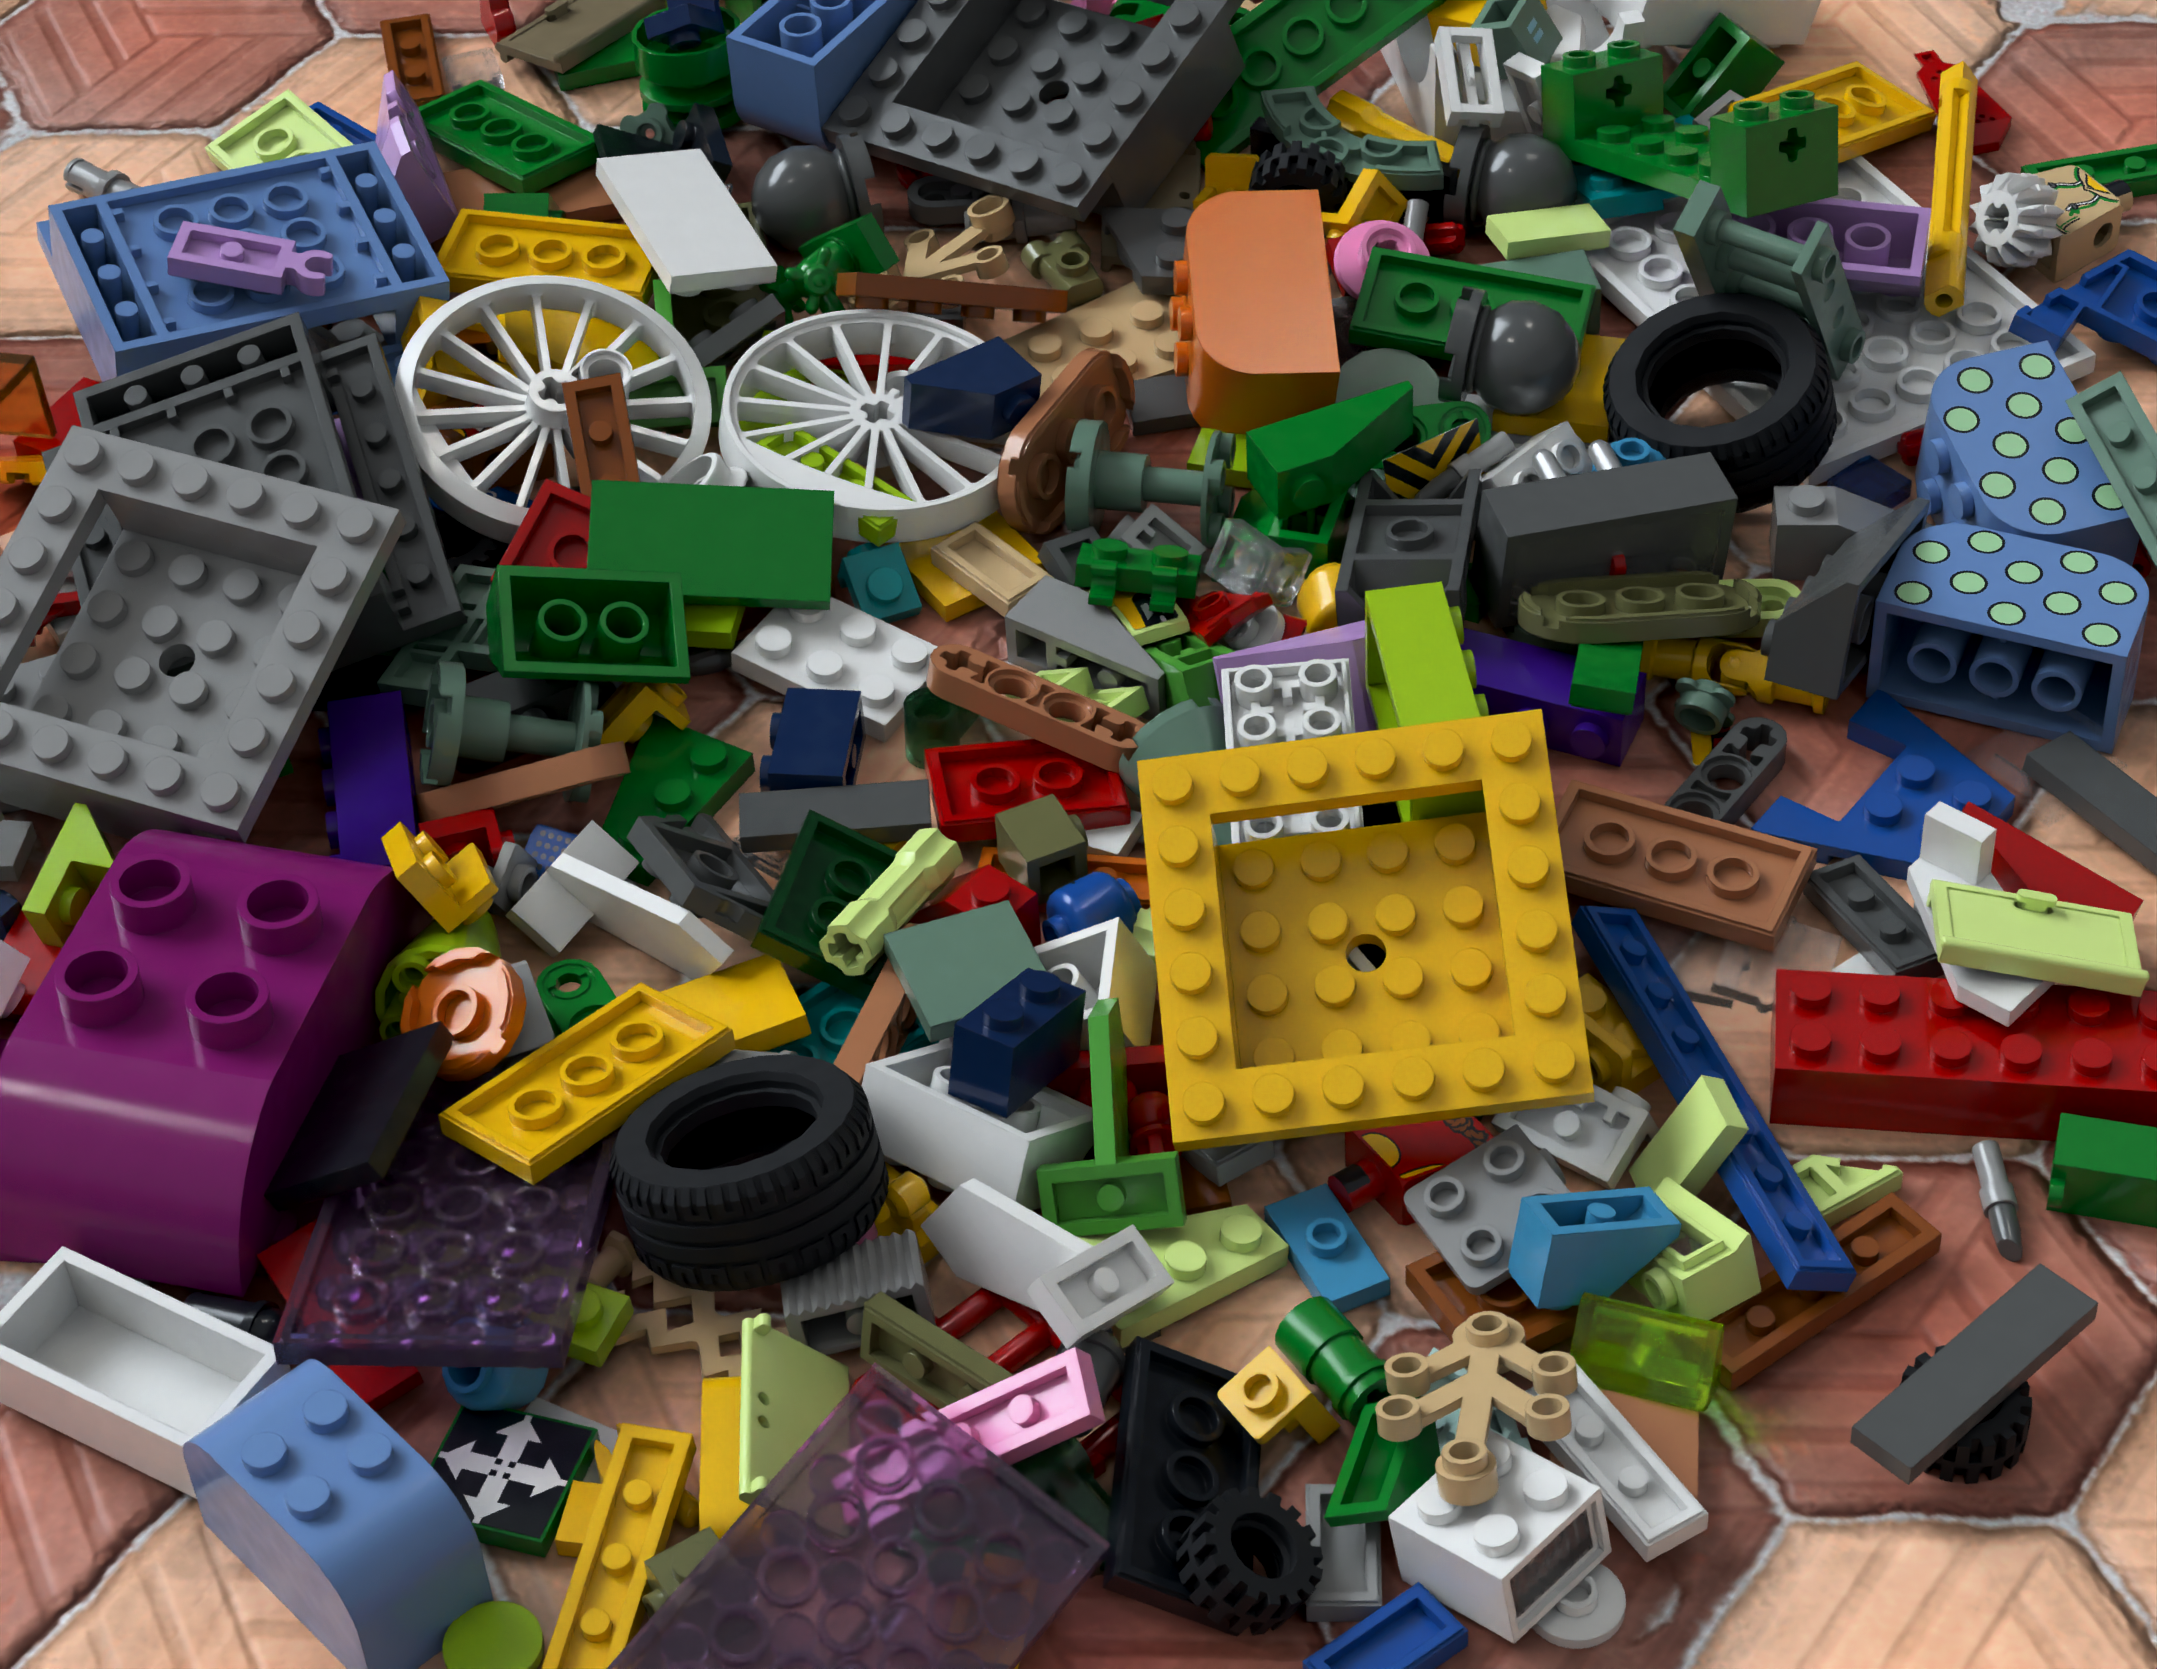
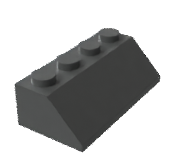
[1760,497,1930,700]

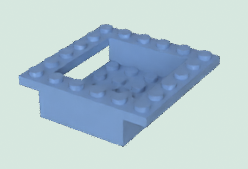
[36,141,450,415]

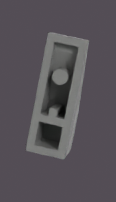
[1769,485,1934,580]
[1004,575,1166,721]

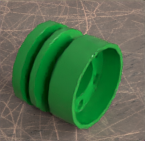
[632,6,741,130]

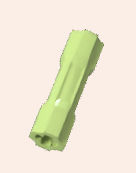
[819,828,963,976]

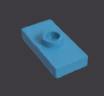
[1264,1183,1390,1313]

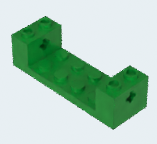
[1541,40,1838,218]

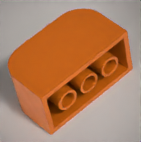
[1170,189,1340,434]

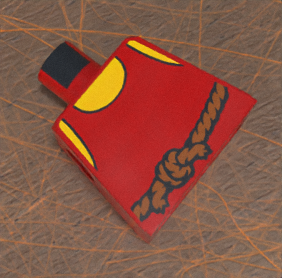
[1327,1116,1494,1226]

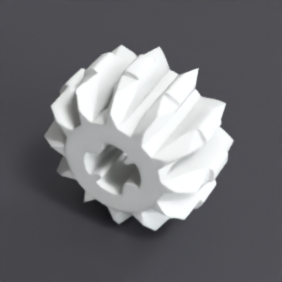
[1968,172,2065,268]

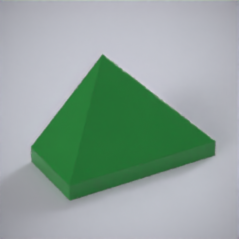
[1324,1396,1441,1527]

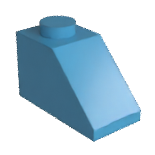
[1508,1186,1682,1310]

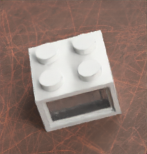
[1388,1429,1612,1644]

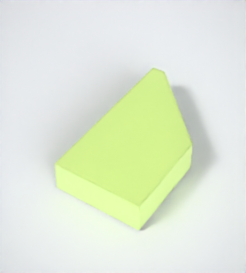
[1792,1154,1903,1228]

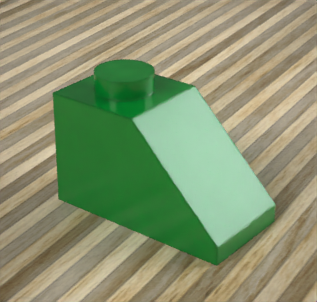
[1663,12,1785,118]

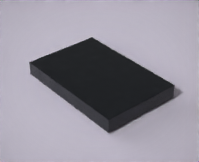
[264,1021,455,1212]

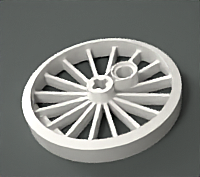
[395,275,712,544]
[718,309,1012,543]

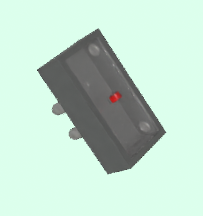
[1470,439,1738,629]

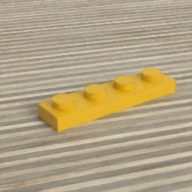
[542,1423,697,1669]

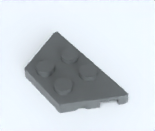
[1101,207,1194,295]
[626,813,774,942]

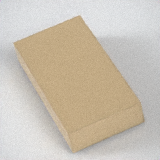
[931,521,1054,617]

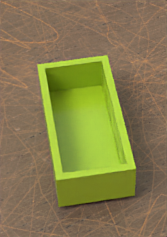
[1365,581,1489,822]

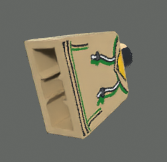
[2034,165,2133,283]

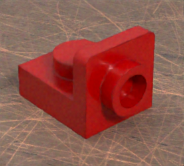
[418,807,515,868]

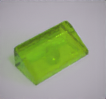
[1570,1292,1724,1412]

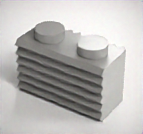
[780,1229,936,1356]

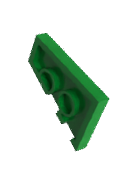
[602,714,755,887]

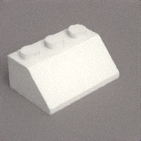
[861,1041,1094,1211]

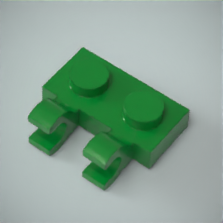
[1074,538,1202,614]

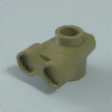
[1021,230,1104,314]

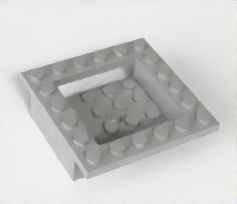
[0,425,406,843]

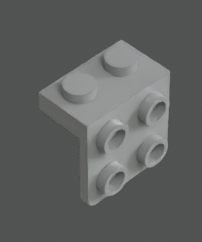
[1404,1124,1571,1295]

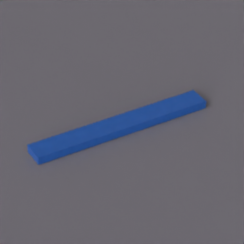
[1571,905,1857,1292]

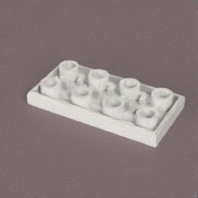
[596,149,778,297]
[1221,658,1364,844]

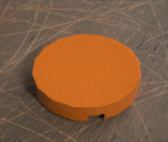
[400,947,527,1081]

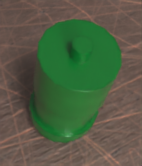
[1275,1296,1391,1427]

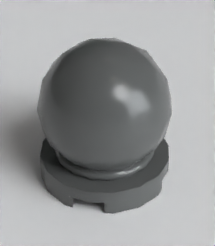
[1443,124,1578,233]
[751,132,884,252]
[1438,286,1581,416]

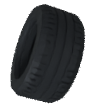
[1603,293,1837,513]
[609,1054,889,1292]

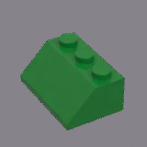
[486,565,691,684]

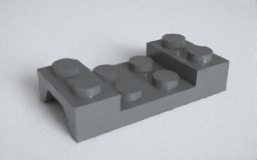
[1335,469,1482,626]

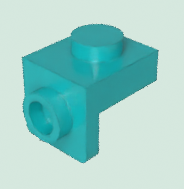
[837,542,922,623]

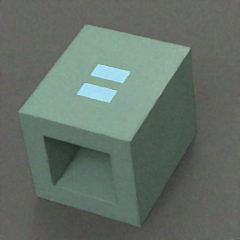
[1471,0,1563,80]

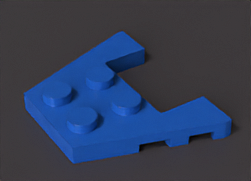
[2008,249,2157,366]
[1751,689,2015,880]

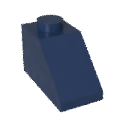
[902,336,1042,440]

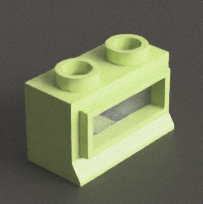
[1627,1177,1762,1330]

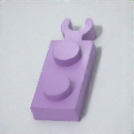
[167,221,333,296]

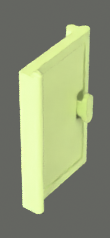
[1926,879,2150,997]
[739,1313,850,1554]

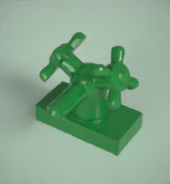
[759,213,900,325]

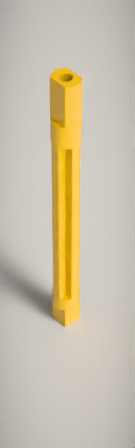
[1924,61,1978,317]

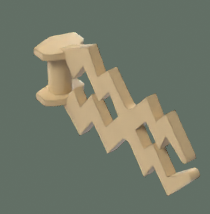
[572,1230,790,1381]

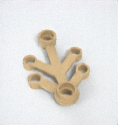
[848,194,1015,311]
[1375,1311,1578,1506]

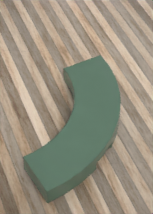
[1261,86,1444,191]

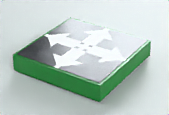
[430,1405,600,1558]

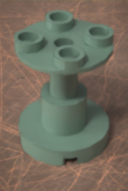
[1065,419,1236,549]
[420,660,604,803]

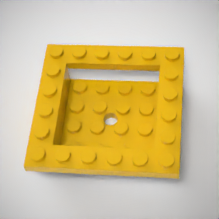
[1137,709,1595,1152]

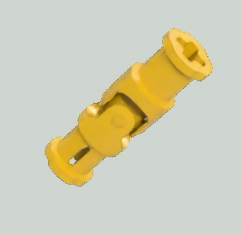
[1639,637,1829,715]

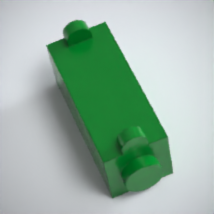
[2046,1112,2157,1228]

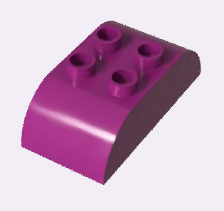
[0,829,433,1297]

